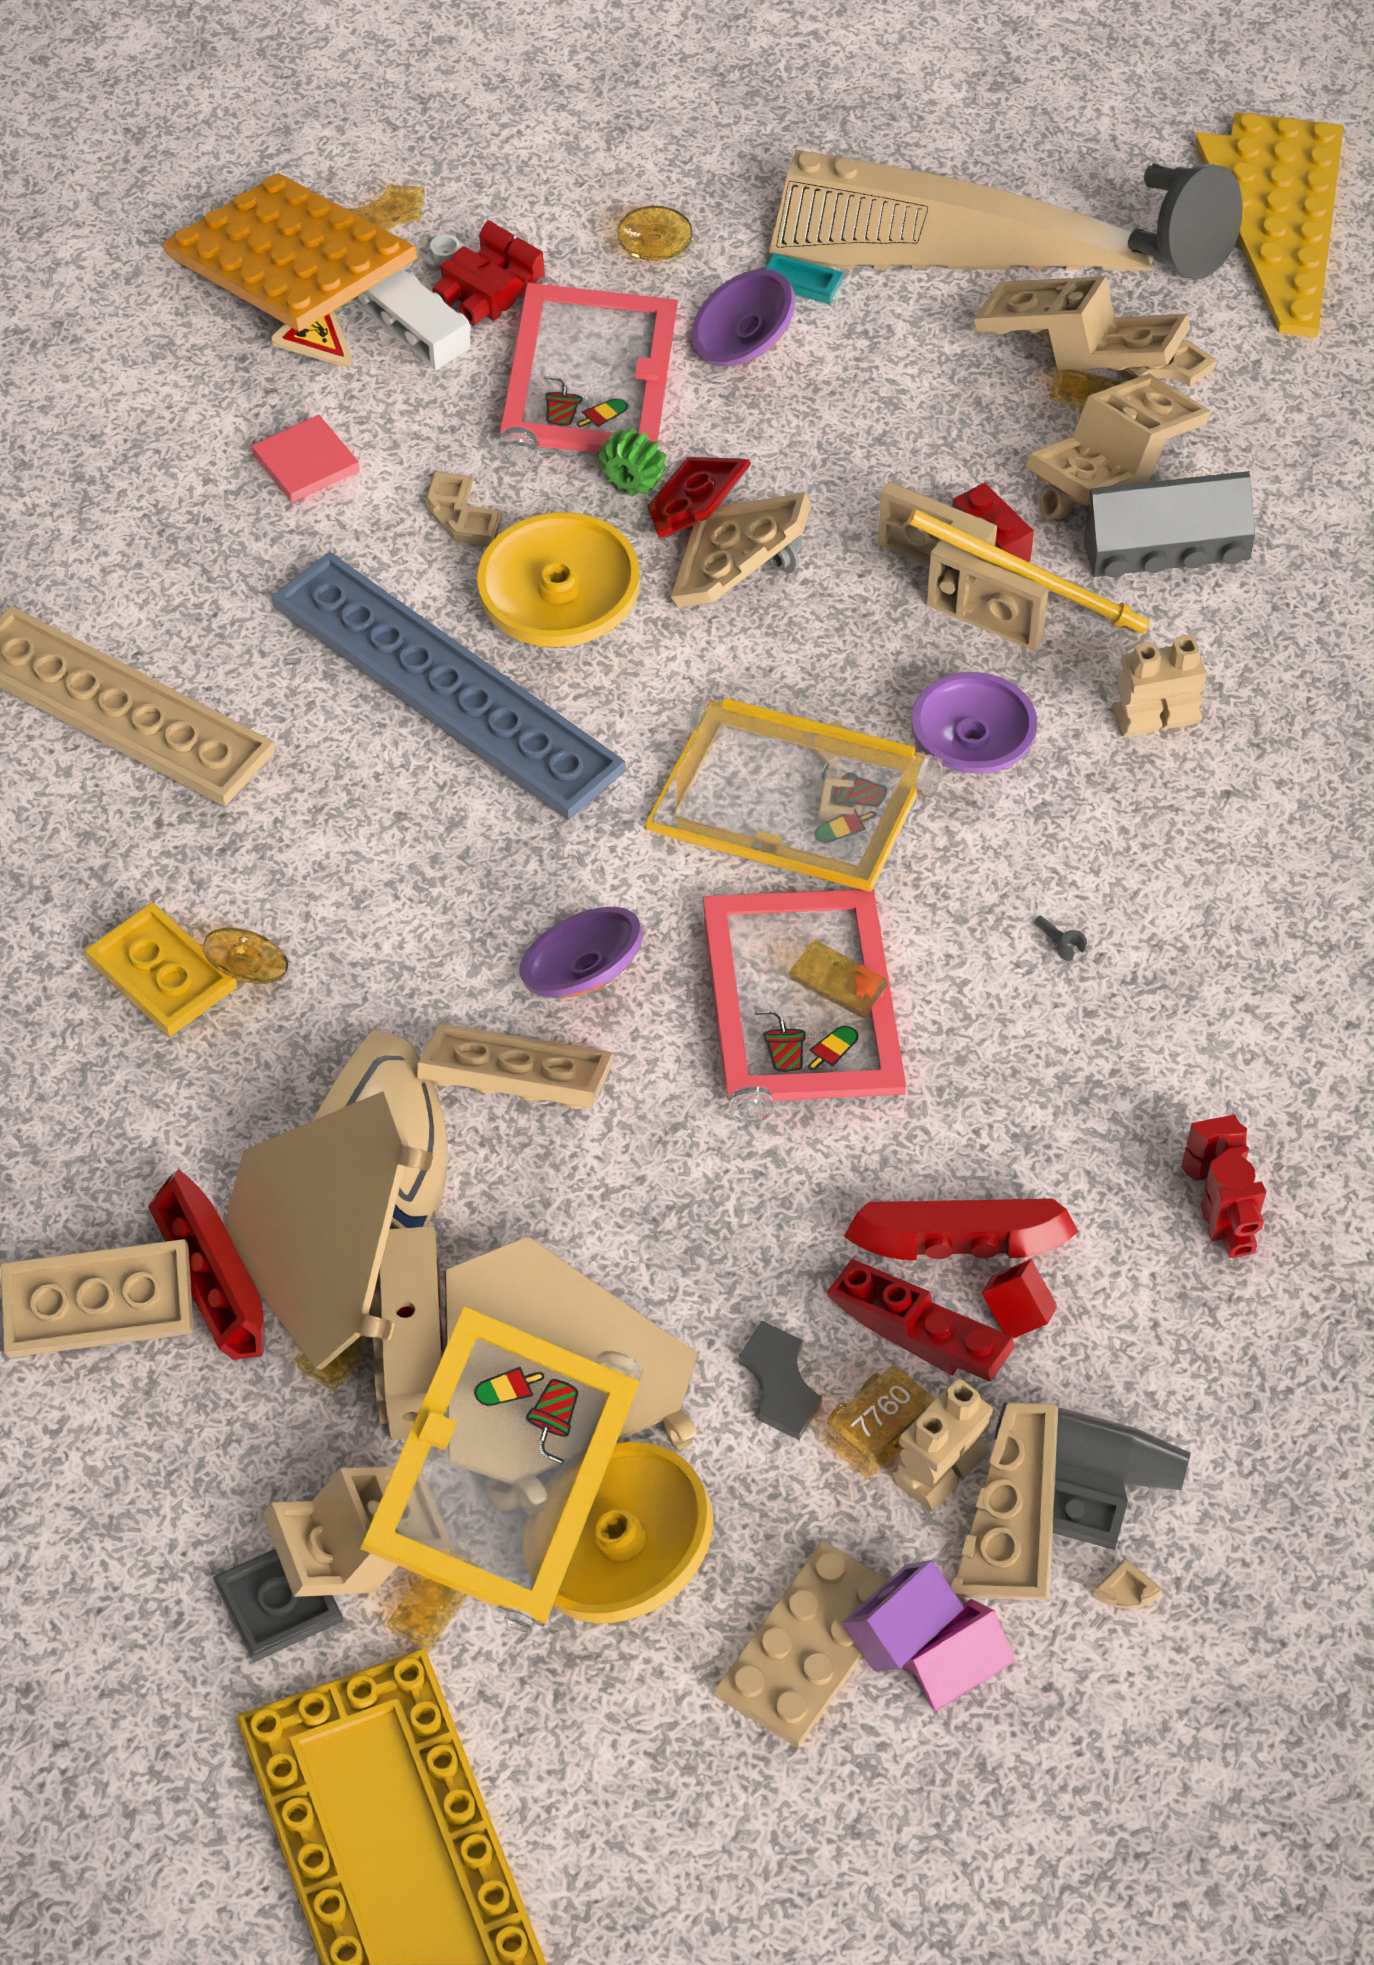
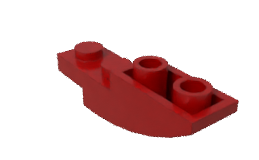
[827,1259,1015,1382]

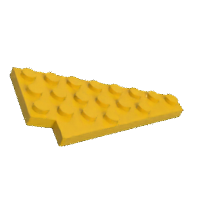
[1195,112,1344,338]

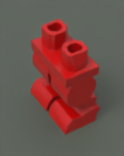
[432,220,546,326]
[1181,1114,1266,1258]

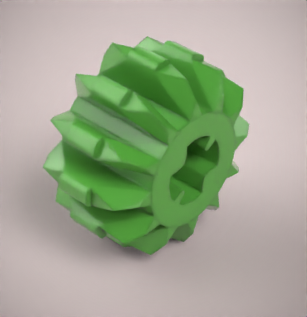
[598,427,667,496]

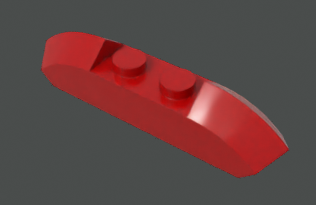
[148,1169,265,1360]
[844,1198,1078,1260]

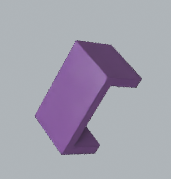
[841,1560,964,1671]

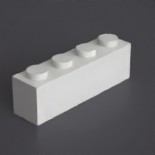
[351,268,471,370]

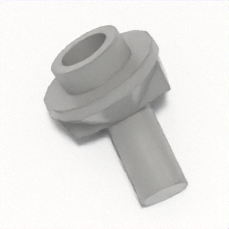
[768,535,802,573]

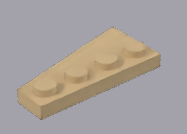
[951,1403,1058,1601]

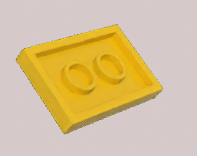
[84,902,237,1038]

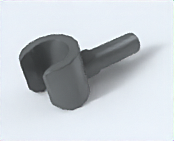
[1034,915,1087,961]

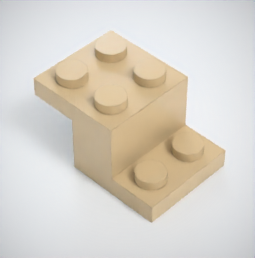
[262,1467,452,1597]

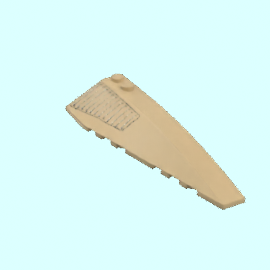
[769,150,1154,270]

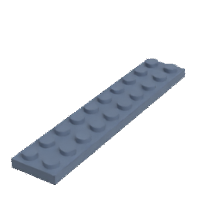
[272,551,626,820]

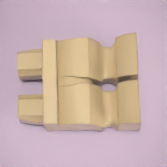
[1112,635,1207,737]
[892,1379,993,1512]

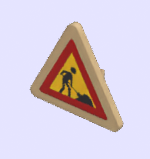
[270,310,353,367]

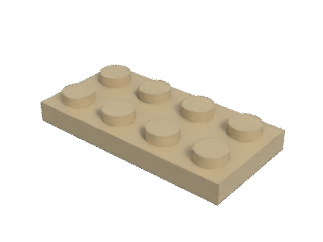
[417,1023,612,1109]
[1,1239,194,1358]
[715,1540,889,1748]

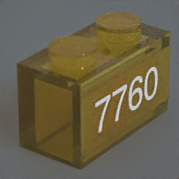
[826,1364,935,1480]

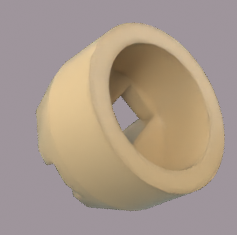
[1039,487,1075,520]

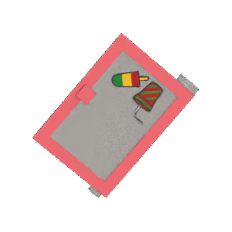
[498,277,678,463]
[702,886,906,1123]

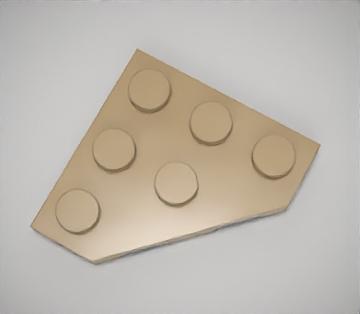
[671,493,811,608]

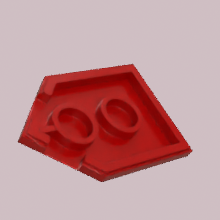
[647,457,751,538]

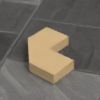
[425,471,502,546]

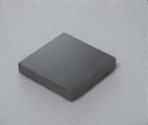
[213,1548,343,1663]

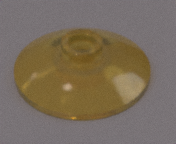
[617,205,692,261]
[203,928,288,984]

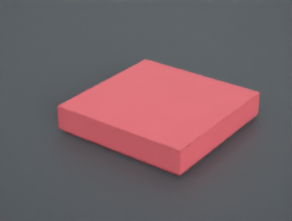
[251,415,360,503]

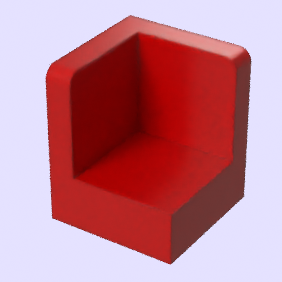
[981,1259,1057,1339]

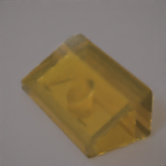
[1049,370,1124,409]

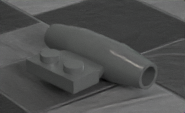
[994,1402,1191,1550]

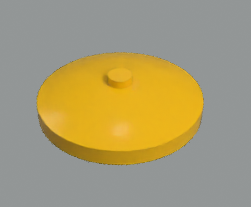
[477,512,640,647]
[522,1442,713,1623]

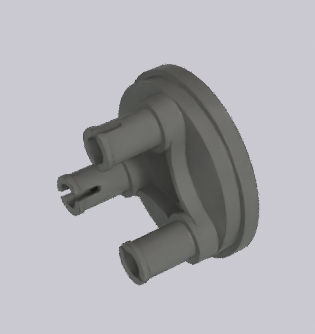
[1128,163,1243,279]

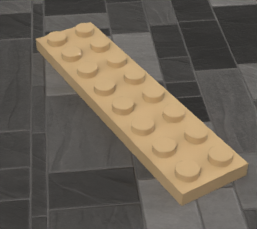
[0,605,275,807]

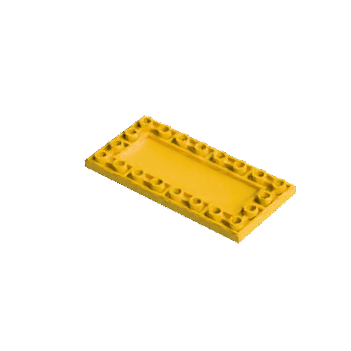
[236,1648,547,1965]

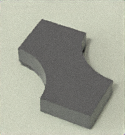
[739,1320,822,1440]

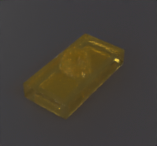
[789,940,888,1018]
[387,1551,482,1652]

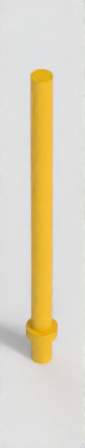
[908,509,1150,634]

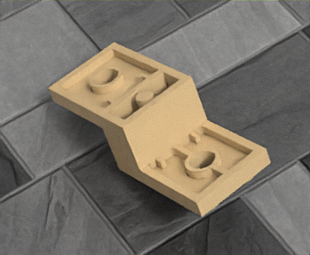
[974,276,1190,372]
[1025,373,1211,506]
[878,481,1049,651]

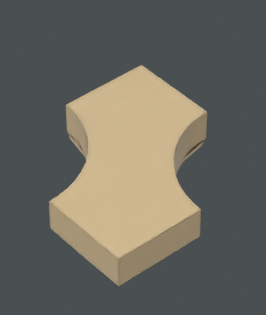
[1115,340,1217,386]

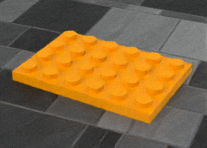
[162,173,418,332]

